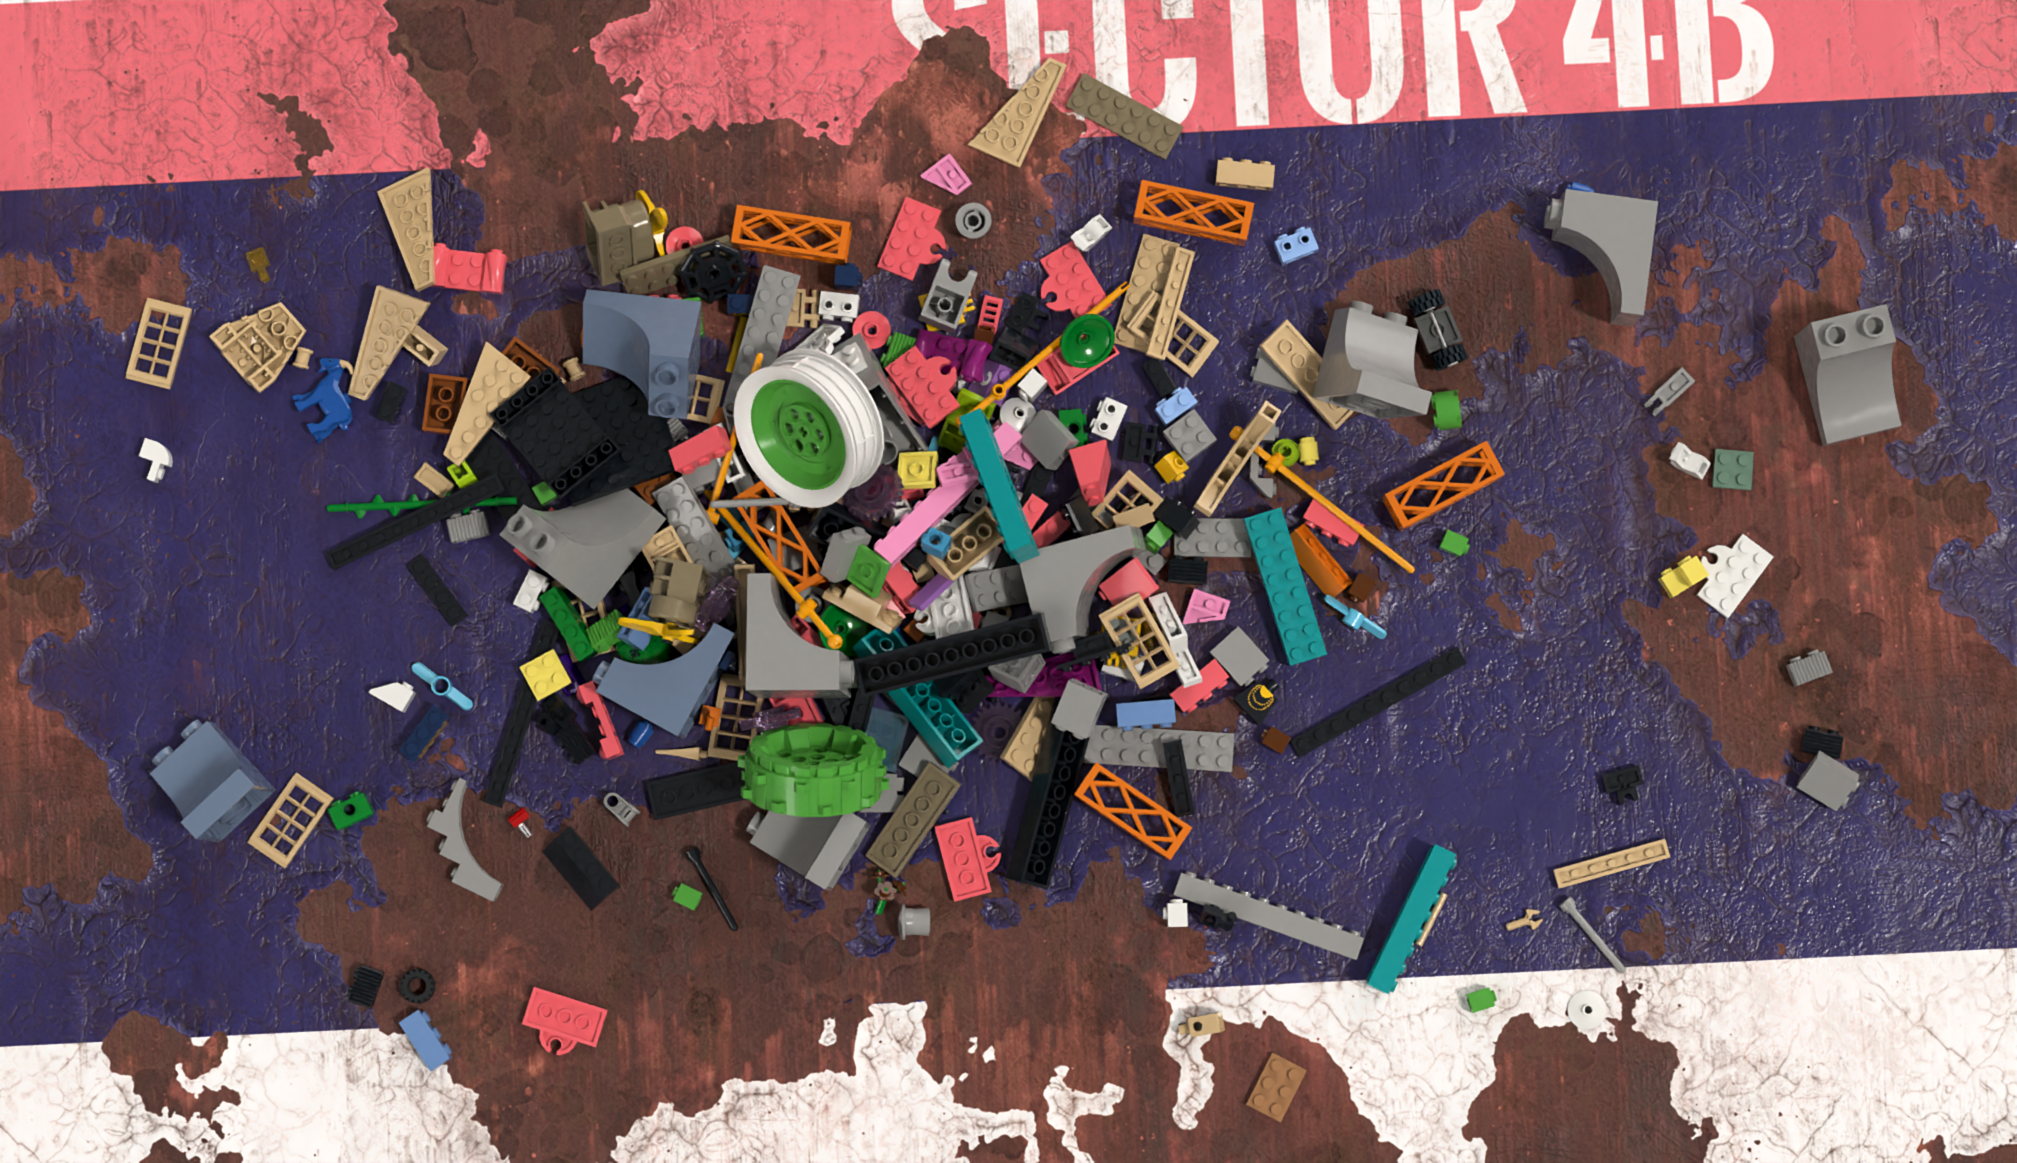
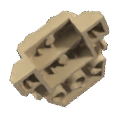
[209,302,306,393]

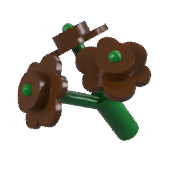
[868,869,907,915]

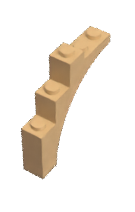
[1193,401,1282,517]

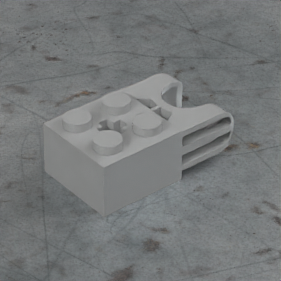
[918,258,977,334]

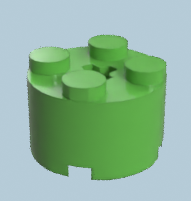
[1431,390,1462,431]

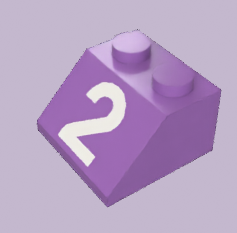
[968,359,1016,409]

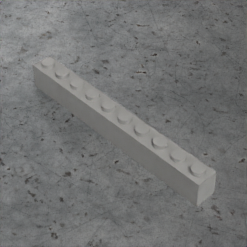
[1173,871,1364,960]

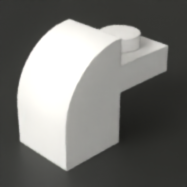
[1070,214,1112,252]
[139,438,173,483]
[1669,442,1711,480]

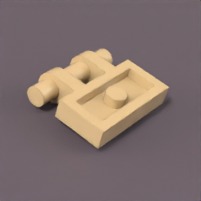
[786,289,820,329]

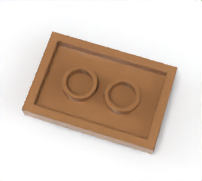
[1246,1053,1307,1122]

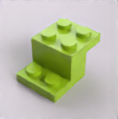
[937,387,996,455]

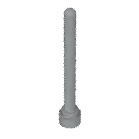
[710,497,801,509]
[1559,896,1626,973]

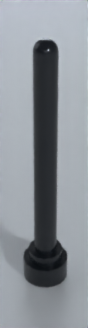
[684,846,738,931]

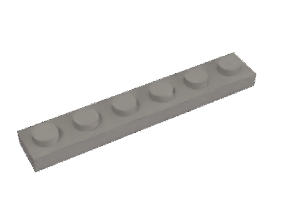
[1069,488,1167,576]

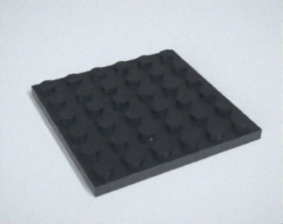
[568,376,676,507]

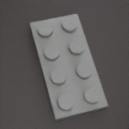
[1174,518,1251,558]
[964,565,1029,613]

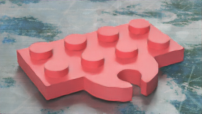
[877,197,946,282]
[1040,241,1112,319]
[885,346,961,429]
[935,817,1001,902]
[522,987,608,1055]

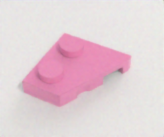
[920,153,973,195]
[936,446,979,488]
[1182,588,1230,624]

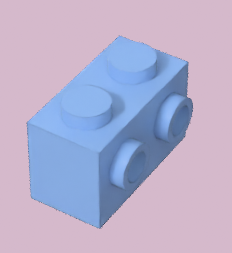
[1274,227,1319,265]
[1155,387,1198,427]

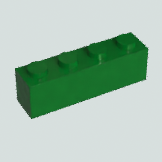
[539,586,598,662]

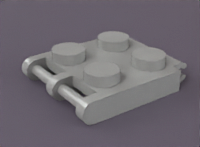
[858,774,904,813]

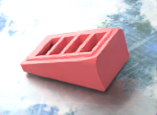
[978,295,1003,338]

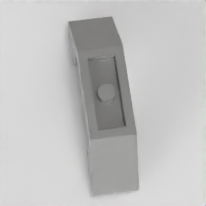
[1249,422,1279,500]

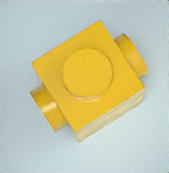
[1154,450,1189,484]

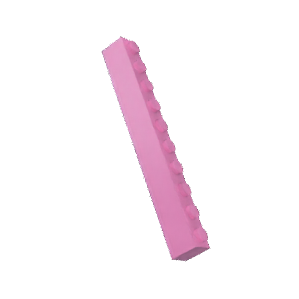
[873,421,1022,570]

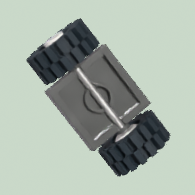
[1408,289,1468,371]

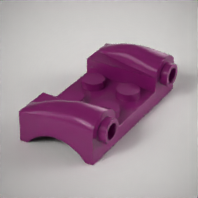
[914,329,993,383]

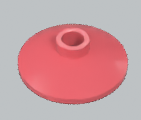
[666,226,704,254]
[852,311,891,349]

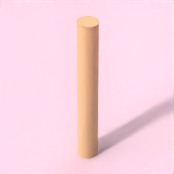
[1415,892,1448,947]

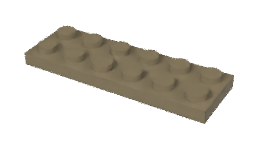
[1066,73,1184,161]
[619,235,737,295]
[865,762,962,878]

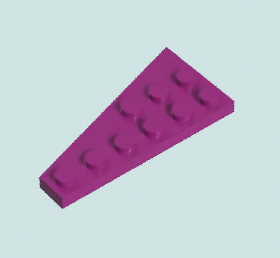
[985,652,1102,697]

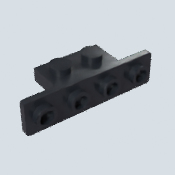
[1057,631,1133,673]

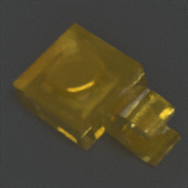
[245,247,271,283]

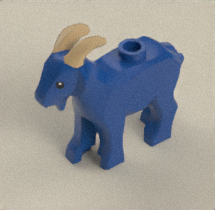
[292,358,354,443]

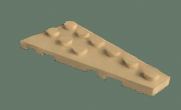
[968,57,1067,169]
[377,167,435,292]
[348,285,431,400]
[443,341,532,467]
[1000,697,1055,782]

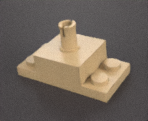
[642,525,710,594]
[822,582,903,634]

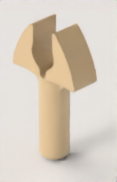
[1506,909,1543,931]

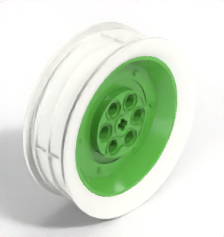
[734,348,884,508]

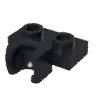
[1005,291,1048,334]
[536,693,578,736]
[1601,765,1644,805]

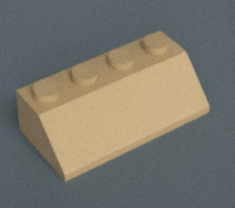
[926,506,1004,582]

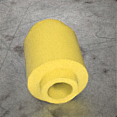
[1298,437,1319,466]

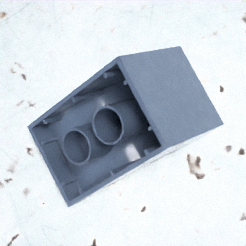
[583,289,702,419]
[592,623,738,740]
[150,719,276,843]

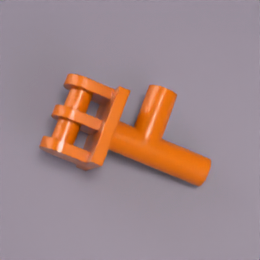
[699,705,721,731]

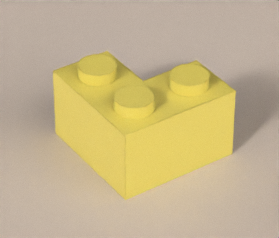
[1658,555,1709,599]

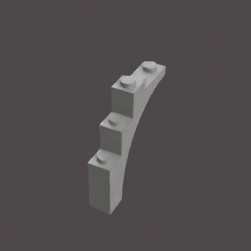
[426,778,504,902]

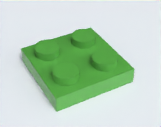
[846,545,891,598]

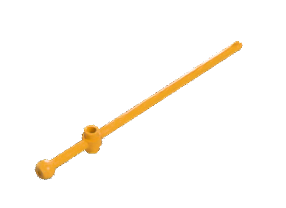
[955,282,1130,429]
[705,353,763,525]
[1229,426,1415,573]
[704,489,843,649]

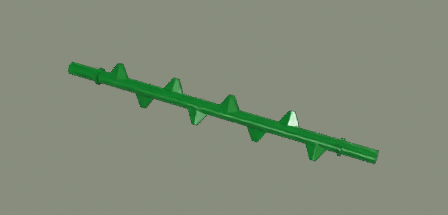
[327,492,517,519]

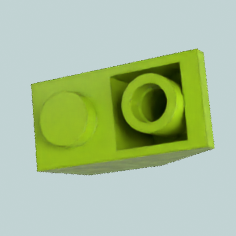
[447,460,479,489]

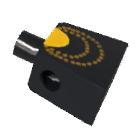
[1233,679,1280,726]

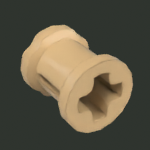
[292,347,314,370]
[563,357,586,382]

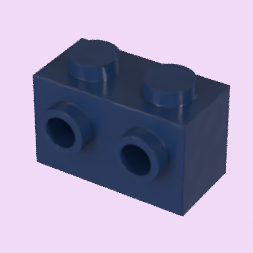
[834,263,863,292]

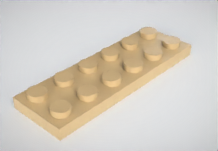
[1114,234,1180,353]
[1259,320,1354,430]

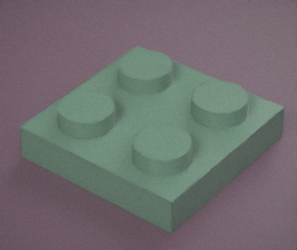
[1712,449,1754,491]

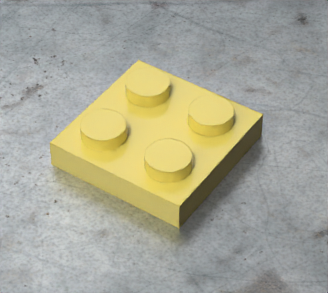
[896,451,938,490]
[519,649,572,701]

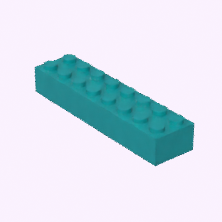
[959,408,1040,564]
[1243,507,1327,666]
[853,628,983,769]
[1364,844,1457,994]

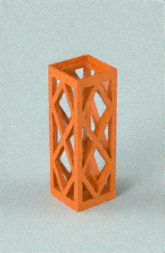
[1133,180,1254,247]
[731,205,852,266]
[1382,441,1505,532]
[732,480,827,593]
[1074,762,1192,861]

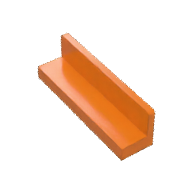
[1290,524,1353,598]

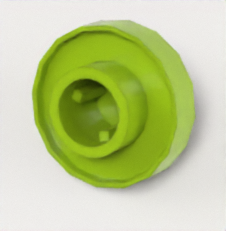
[1271,439,1299,467]

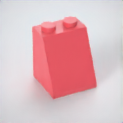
[1069,439,1111,507]
[1098,557,1159,617]

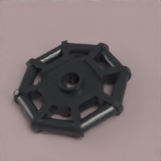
[678,240,749,304]

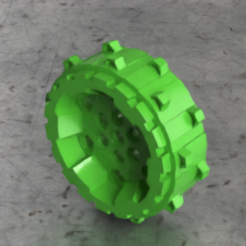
[738,723,889,817]

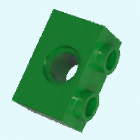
[1059,409,1088,448]
[328,791,375,831]

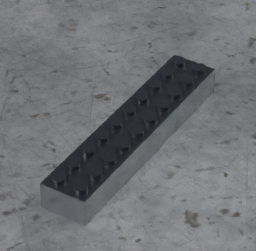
[853,612,1053,698]
[1006,697,1090,890]

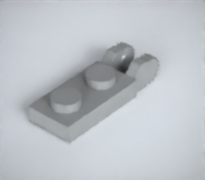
[1644,367,1695,416]

